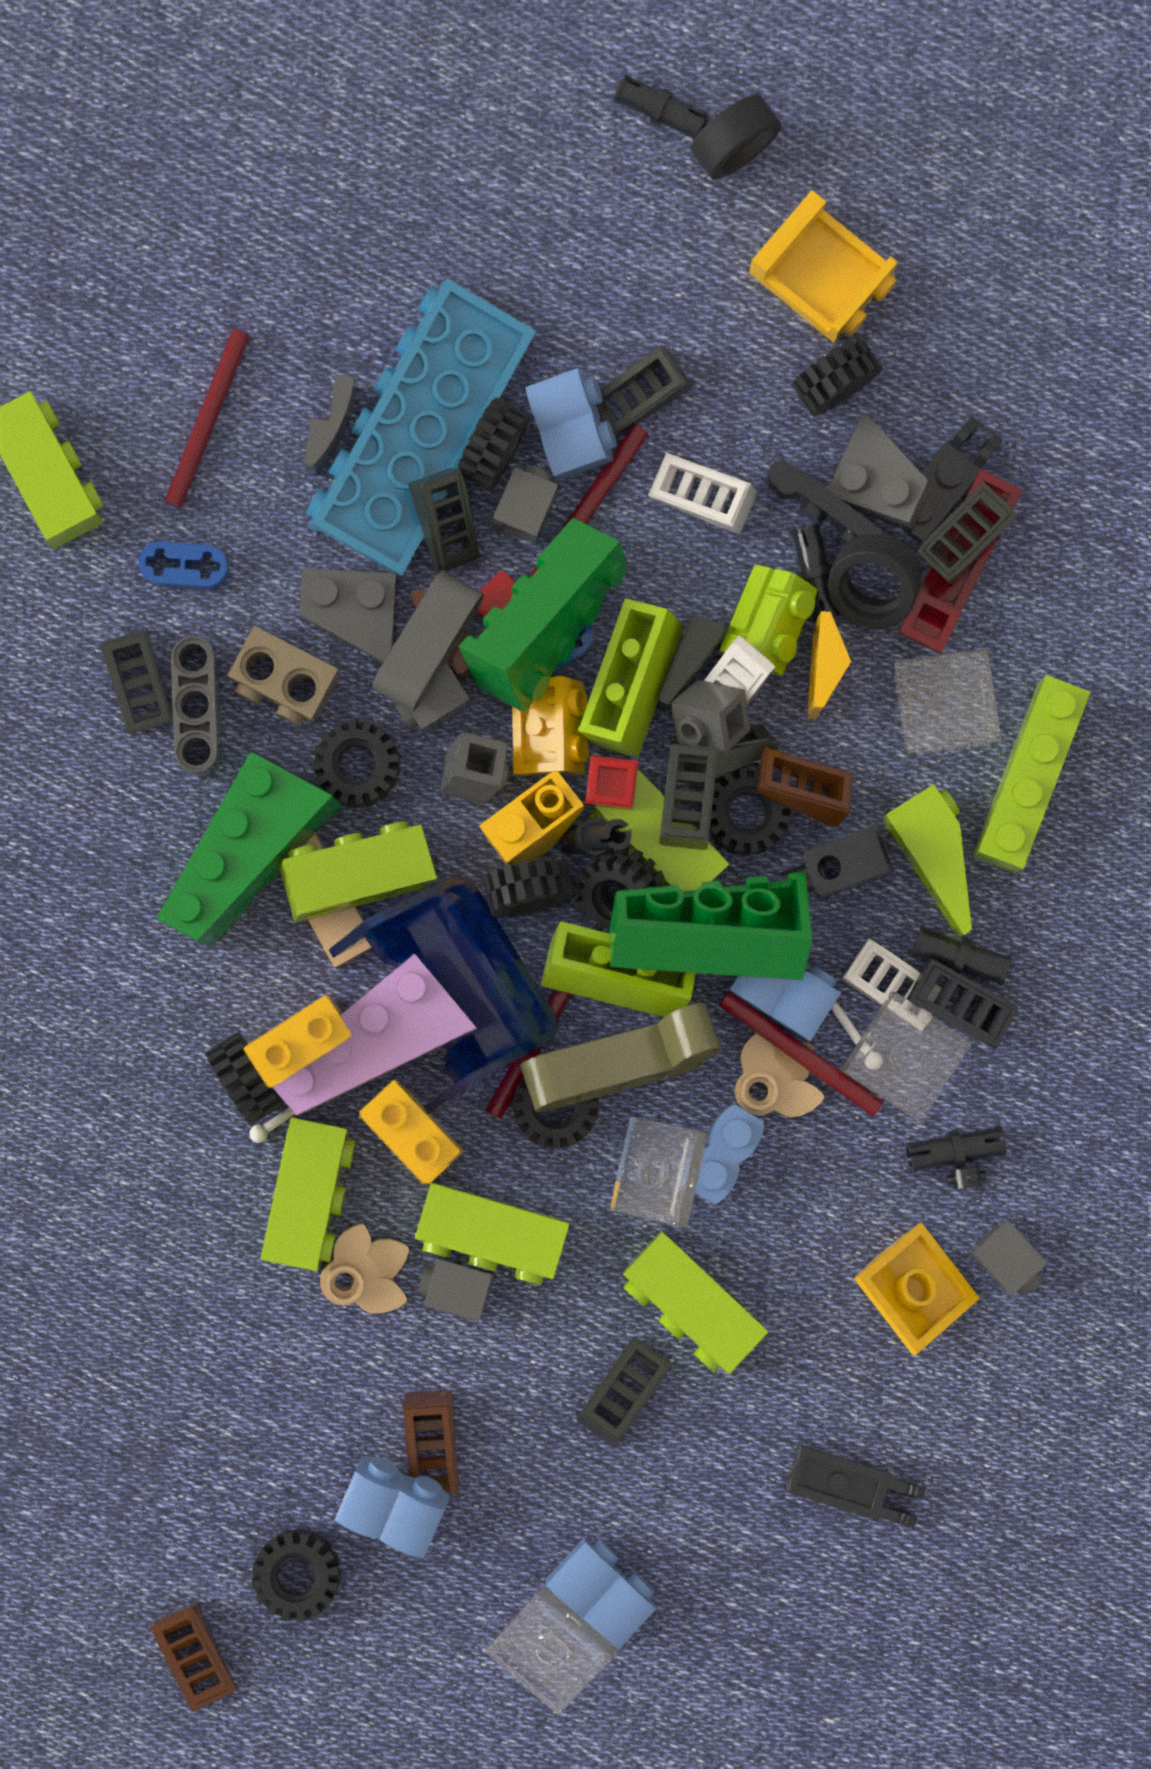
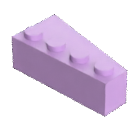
[273,954,477,1115]

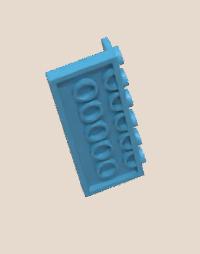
[305,278,536,577]

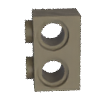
[227,626,341,726]

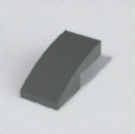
[304,375,358,475]

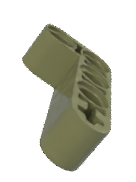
[520,1003,722,1112]

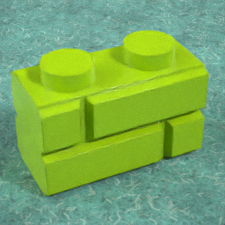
[719,564,818,677]

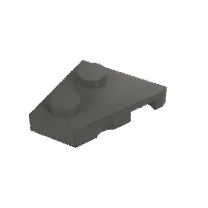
[828,414,932,529]
[299,568,397,664]

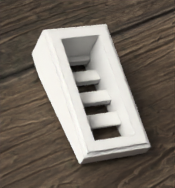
[648,453,757,534]
[704,636,775,705]
[841,938,941,1031]

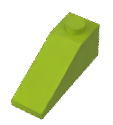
[881,784,972,938]

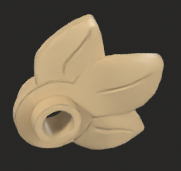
[735,1034,824,1118]
[320,1223,409,1314]

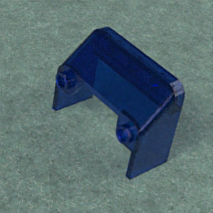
[329,876,558,1114]

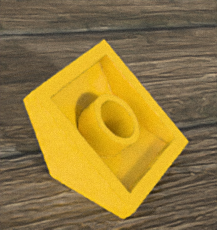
[806,611,851,720]
[854,1222,980,1356]

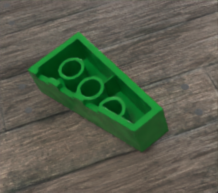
[458,518,628,713]
[157,752,343,948]
[609,872,812,980]

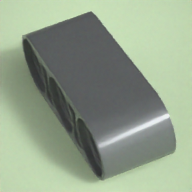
[372,570,484,712]
[171,636,223,778]

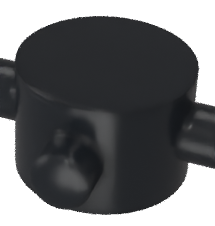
[946,1167,987,1189]

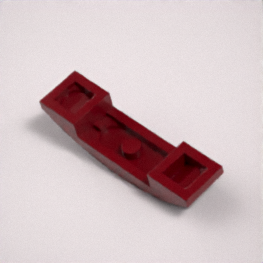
[898,469,1023,654]

